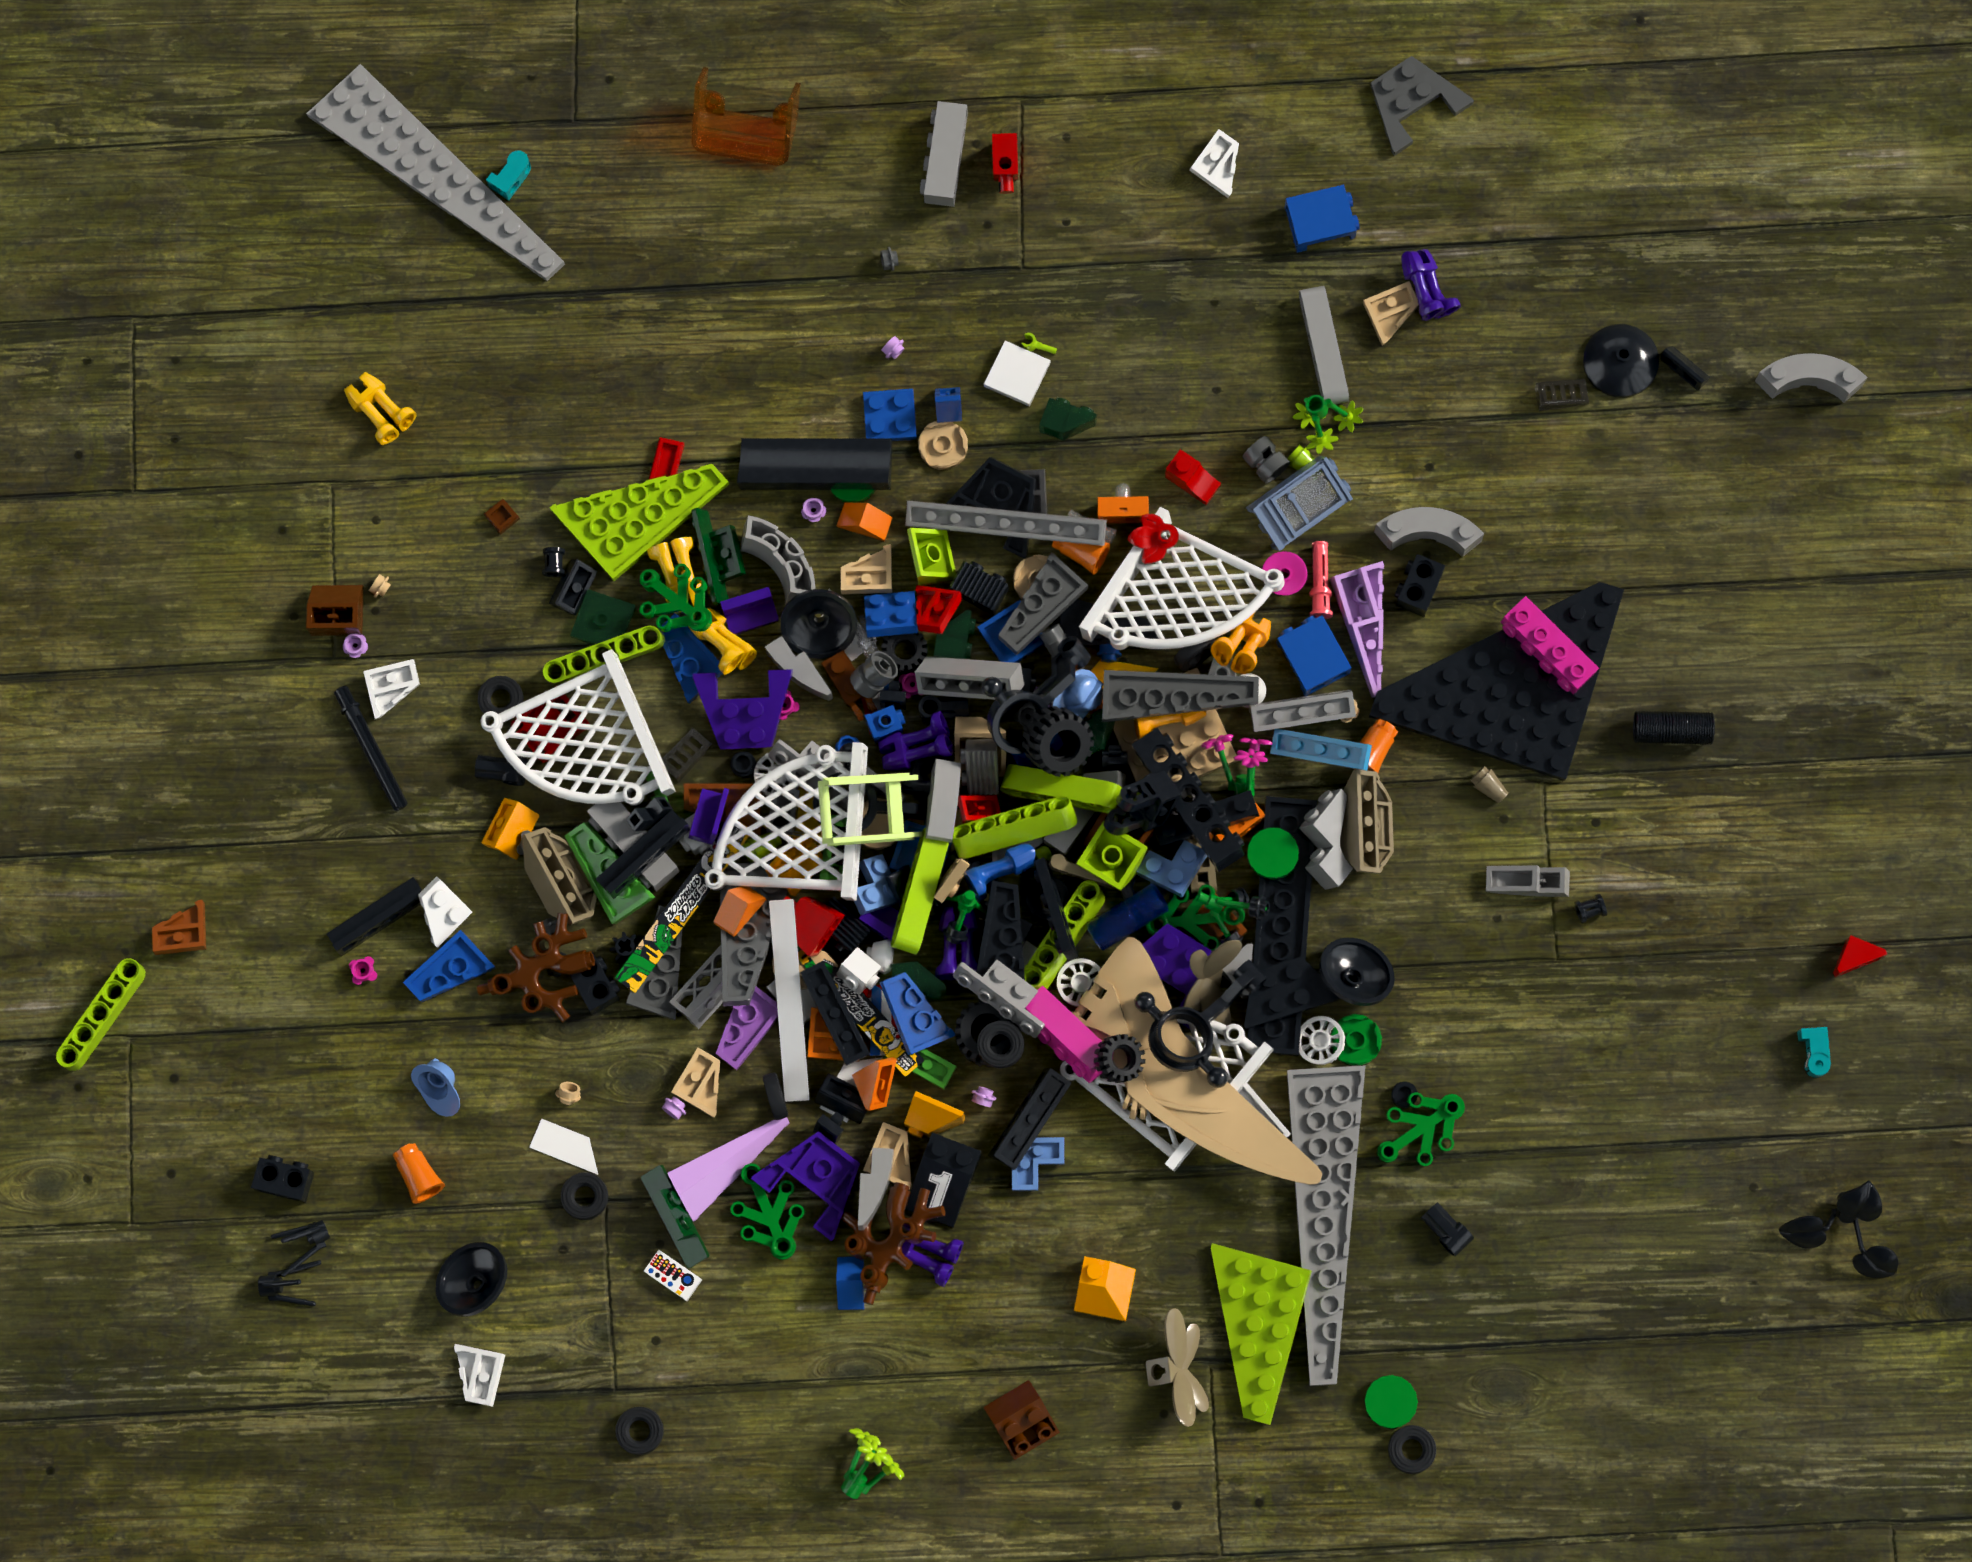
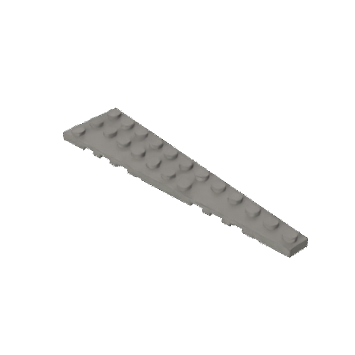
[306,64,565,281]
[1287,1065,1366,1386]

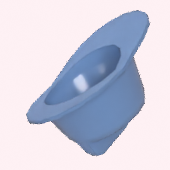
[1052,669,1103,719]
[411,1058,460,1117]

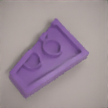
[716,986,778,1071]

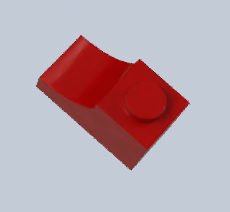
[1165,449,1221,505]

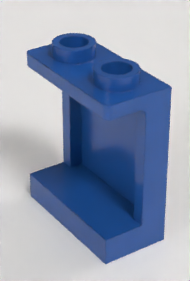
[1285,185,1360,253]
[1276,615,1352,696]

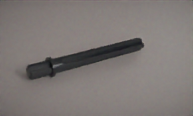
[334,686,408,811]

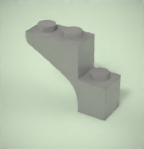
[1300,789,1353,890]

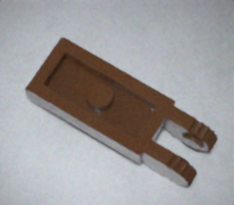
[822,650,878,722]

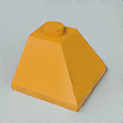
[904,1091,965,1138]
[1074,1256,1136,1321]

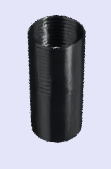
[1633,710,1715,745]

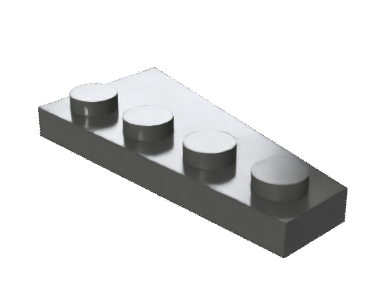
[998,552,1088,656]
[626,906,682,1021]

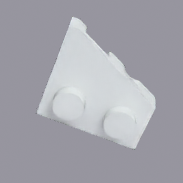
[1190,129,1239,198]
[363,659,420,719]
[418,876,472,948]
[454,1344,505,1407]

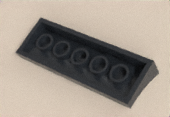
[737,438,893,490]

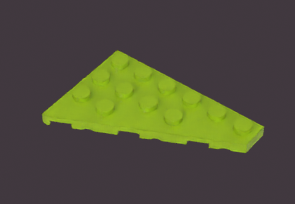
[550,464,729,581]
[1211,1243,1312,1425]

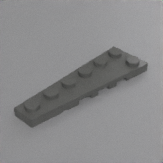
[1102,670,1259,722]

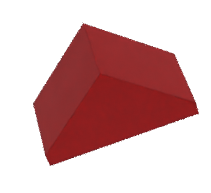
[958,795,1001,824]
[1833,935,1887,978]

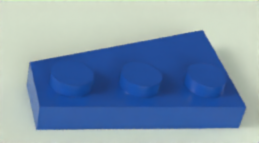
[662,613,723,704]
[403,930,496,1003]

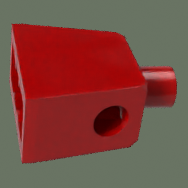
[992,133,1018,194]
[783,896,845,957]

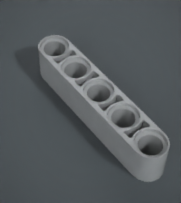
[1299,286,1349,404]

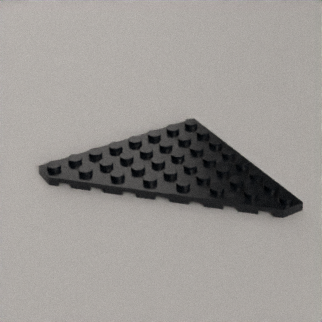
[1369,582,1624,781]

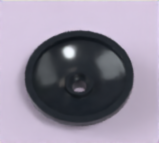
[1583,324,1659,398]
[780,589,857,659]
[1319,937,1395,1006]
[435,1242,507,1317]

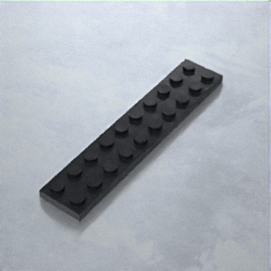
[1246,796,1317,1056]

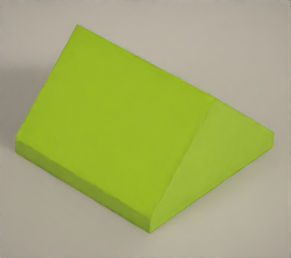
[907,528,956,586]
[1076,821,1148,891]

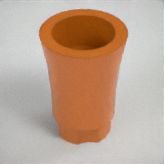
[1052,541,1110,575]
[1353,719,1398,773]
[393,1143,445,1204]

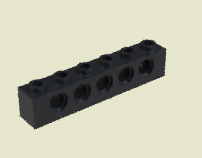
[1132,728,1245,872]

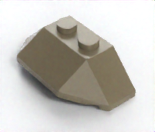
[1340,769,1394,874]
[523,827,597,925]

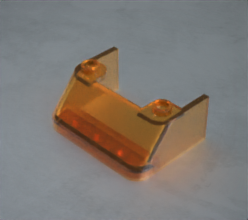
[691,67,801,166]

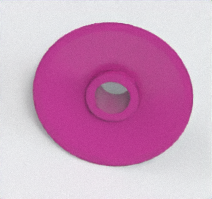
[1262,551,1307,596]

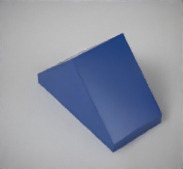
[935,387,962,423]
[836,1257,865,1310]

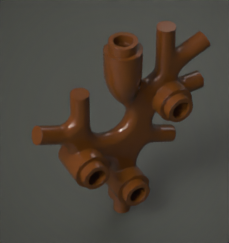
[477,913,595,1023]
[841,1182,945,1305]

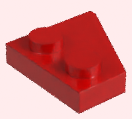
[916,585,963,634]

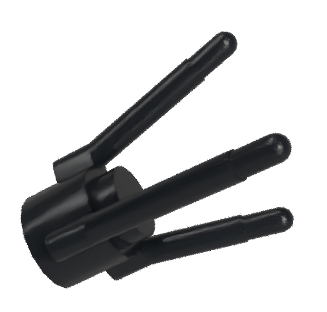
[271,1220,331,1277]
[258,1260,321,1306]

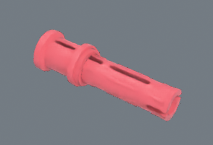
[1309,541,1333,619]

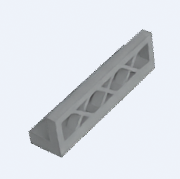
[1249,690,1356,732]
[669,945,768,1029]

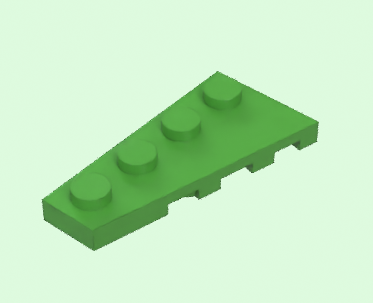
[564,822,656,924]

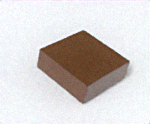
[484,499,520,535]

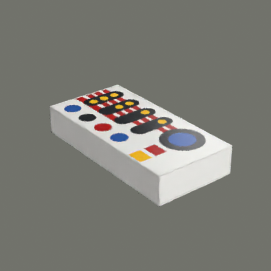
[644,1250,702,1301]

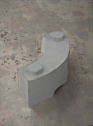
[1755,353,1868,402]
[1374,507,1484,557]
[740,515,815,605]

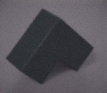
[626,797,673,831]

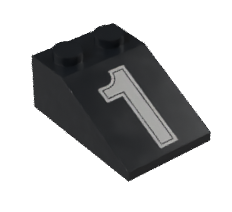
[906,1132,982,1228]

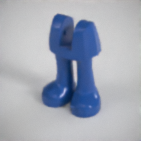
[964,844,1036,903]

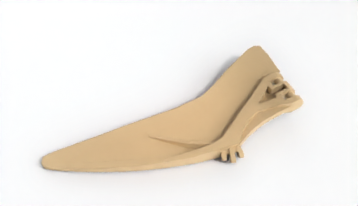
[1071,937,1323,1185]

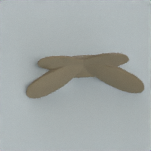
[1183,940,1242,1033]
[1146,1308,1209,1427]

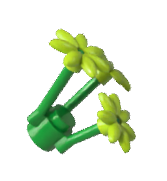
[1293,395,1363,454]
[840,1428,904,1499]

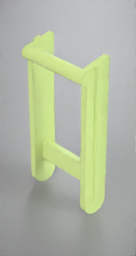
[818,773,923,846]

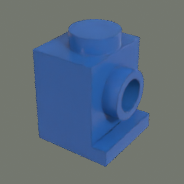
[865,705,906,744]

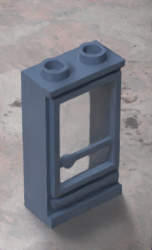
[1246,456,1353,551]

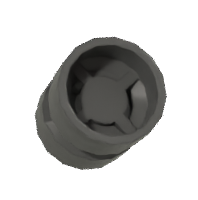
[1242,436,1290,484]
[850,651,898,698]

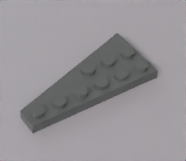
[720,862,788,1007]

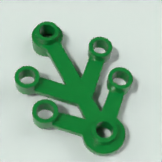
[640,564,712,632]
[1146,885,1245,951]
[1376,1092,1465,1166]
[730,1163,805,1260]

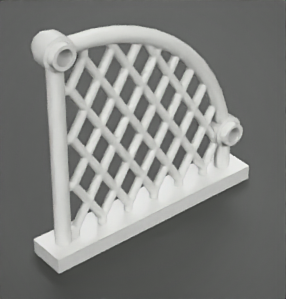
[1079,507,1285,650]
[481,650,676,805]
[704,742,868,901]
[1060,1019,1273,1172]

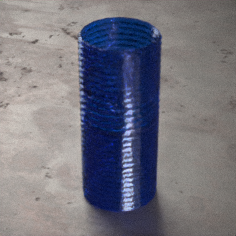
[1087,883,1169,951]

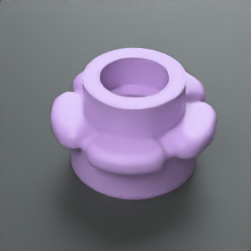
[882,336,905,359]
[801,498,826,522]
[343,634,368,658]
[971,1086,996,1107]
[662,1096,686,1120]

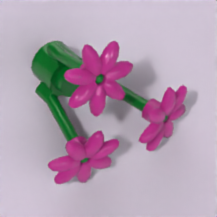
[1201,734,1272,797]

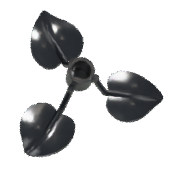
[1779,1180,1898,1278]

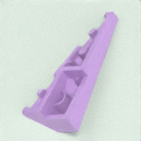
[1329,561,1384,698]
[667,1117,790,1222]

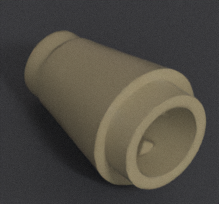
[1470,766,1509,803]

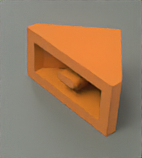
[837,502,893,542]
[714,886,766,937]
[852,1057,897,1111]

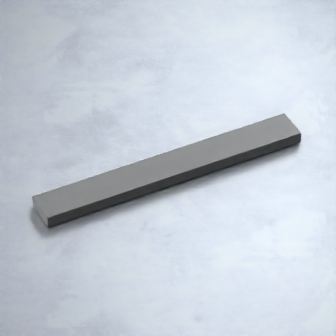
[905,500,1107,546]

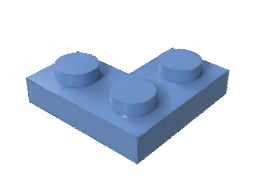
[1136,840,1207,897]
[854,854,897,915]
[1012,1137,1064,1191]

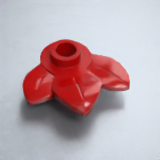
[1128,514,1179,564]

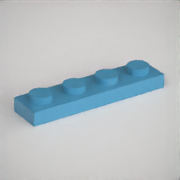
[1270,729,1372,771]

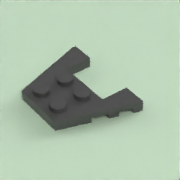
[1370,56,1474,156]

